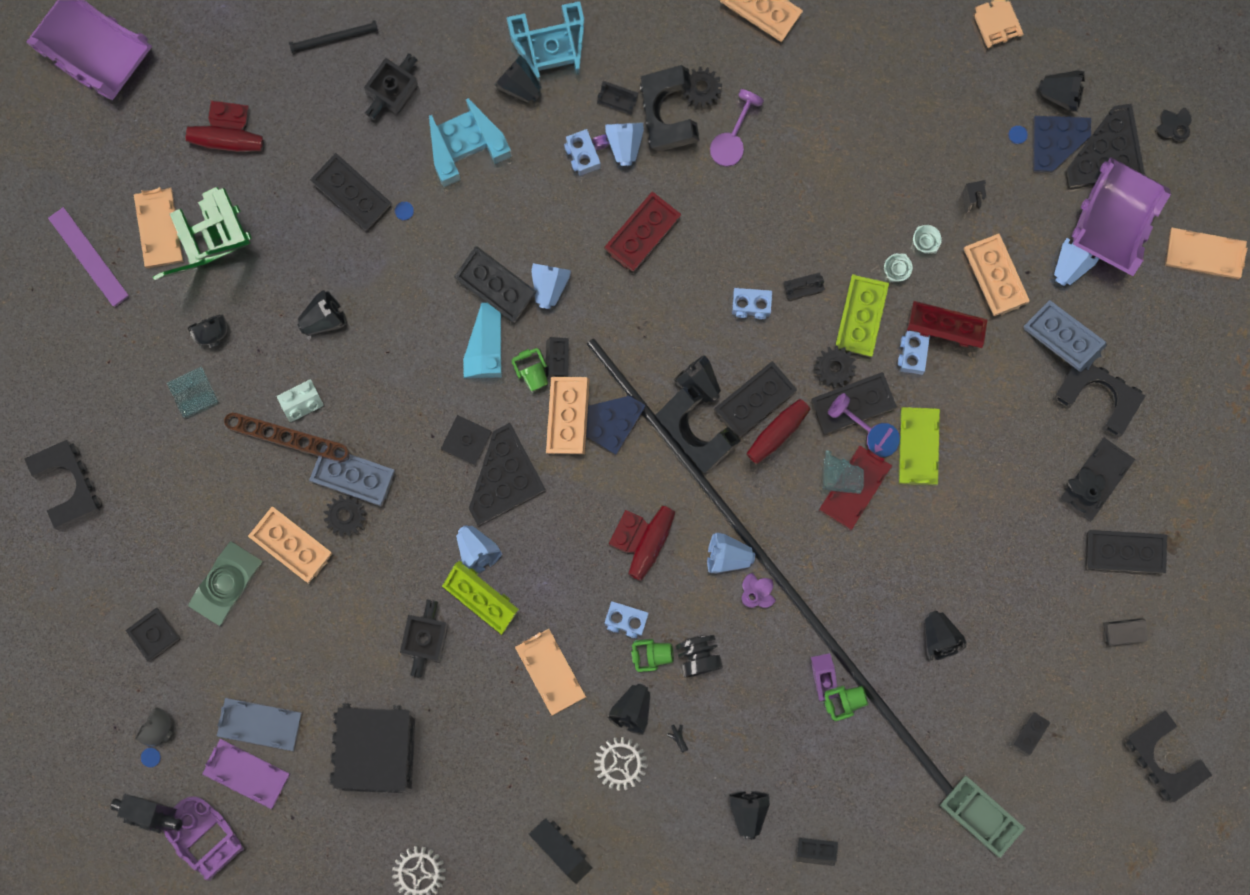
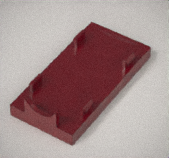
[604,191,682,272]
[907,301,988,348]
[819,445,892,530]

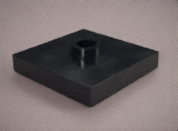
[441,415,492,466]
[125,607,180,662]

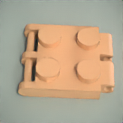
[974,0,1023,48]

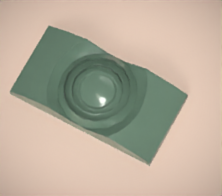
[188,541,263,627]
[940,775,1025,858]

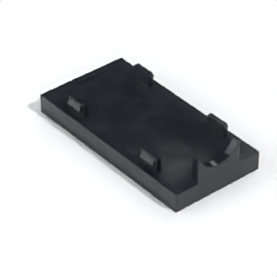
[310,153,392,231]
[454,246,537,322]
[714,361,797,438]
[811,372,897,435]
[1059,437,1135,522]
[1087,530,1167,574]

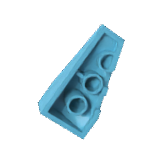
[463,303,502,378]

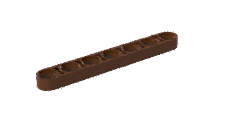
[224,412,350,462]

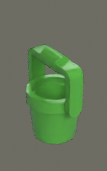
[512,348,548,391]
[631,639,674,672]
[824,686,868,721]

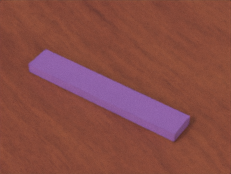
[48,207,130,308]

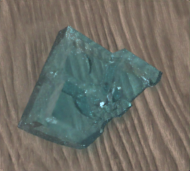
[823,450,864,494]

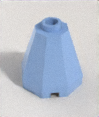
[605,123,644,166]
[1054,238,1099,286]
[532,264,571,309]
[456,525,502,573]
[707,533,755,573]

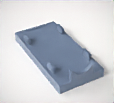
[1024,300,1107,372]
[309,445,395,507]
[217,698,302,751]

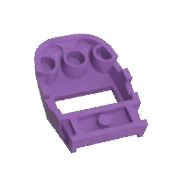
[163,797,244,881]

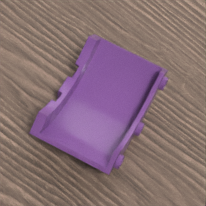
[26,0,152,100]
[1072,157,1171,276]

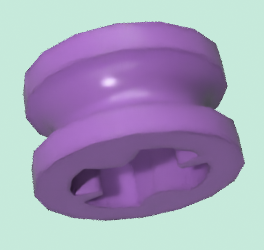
[591,135,610,150]

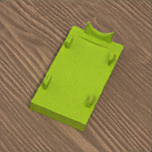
[836,275,889,357]
[899,407,940,485]
[442,561,519,635]

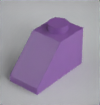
[811,653,838,701]

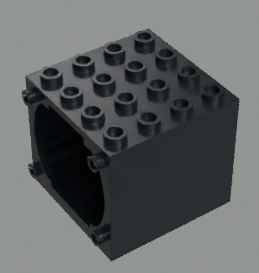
[330,703,416,794]

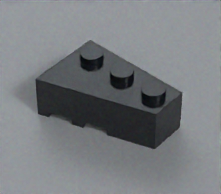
[529,818,593,884]

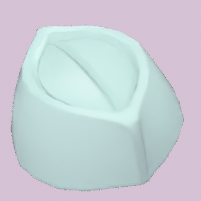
[913,225,942,254]
[884,254,913,283]

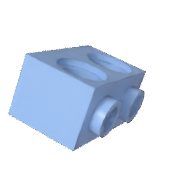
[564,129,601,176]
[732,288,772,319]
[898,331,930,375]
[604,601,649,639]

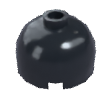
[187,314,227,348]

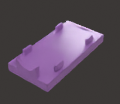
[202,739,290,809]

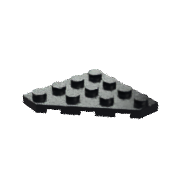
[1066,104,1145,188]
[469,423,546,526]

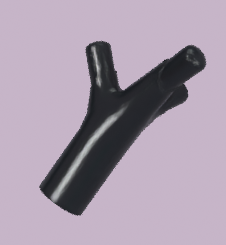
[667,725,689,753]

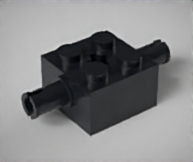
[364,53,418,120]
[400,599,448,678]
[110,793,183,834]

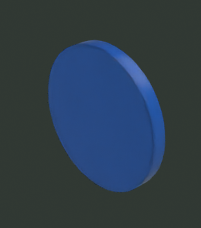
[1009,125,1028,144]
[395,202,414,220]
[141,748,161,767]

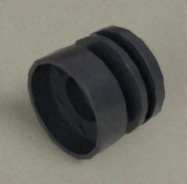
[676,635,723,678]

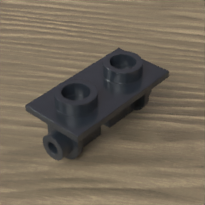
[783,272,825,300]

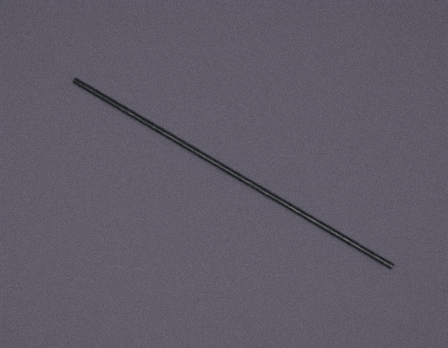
[587,338,954,796]

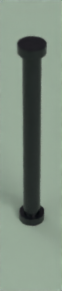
[289,20,378,53]

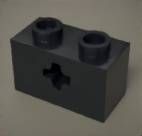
[1010,712,1051,757]

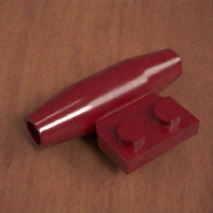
[186,101,263,152]
[746,399,811,464]
[609,506,676,581]

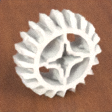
[594,737,647,790]
[392,847,446,895]

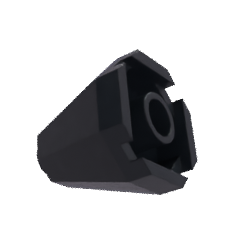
[494,55,542,103]
[1039,70,1085,112]
[297,290,346,335]
[673,355,721,403]
[925,611,967,661]
[607,684,650,734]
[729,791,770,840]

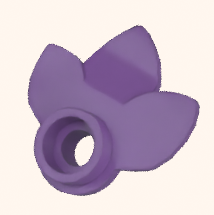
[742,573,776,608]

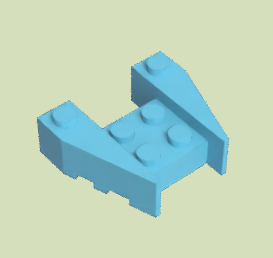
[507,1,584,83]
[429,98,512,187]

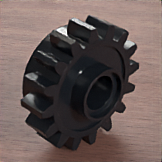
[681,67,722,109]
[815,345,857,387]
[324,495,366,537]

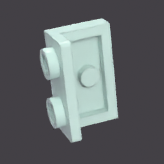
[277,379,324,422]

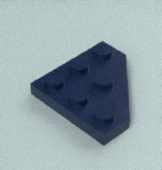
[1033,116,1091,173]
[586,396,646,455]

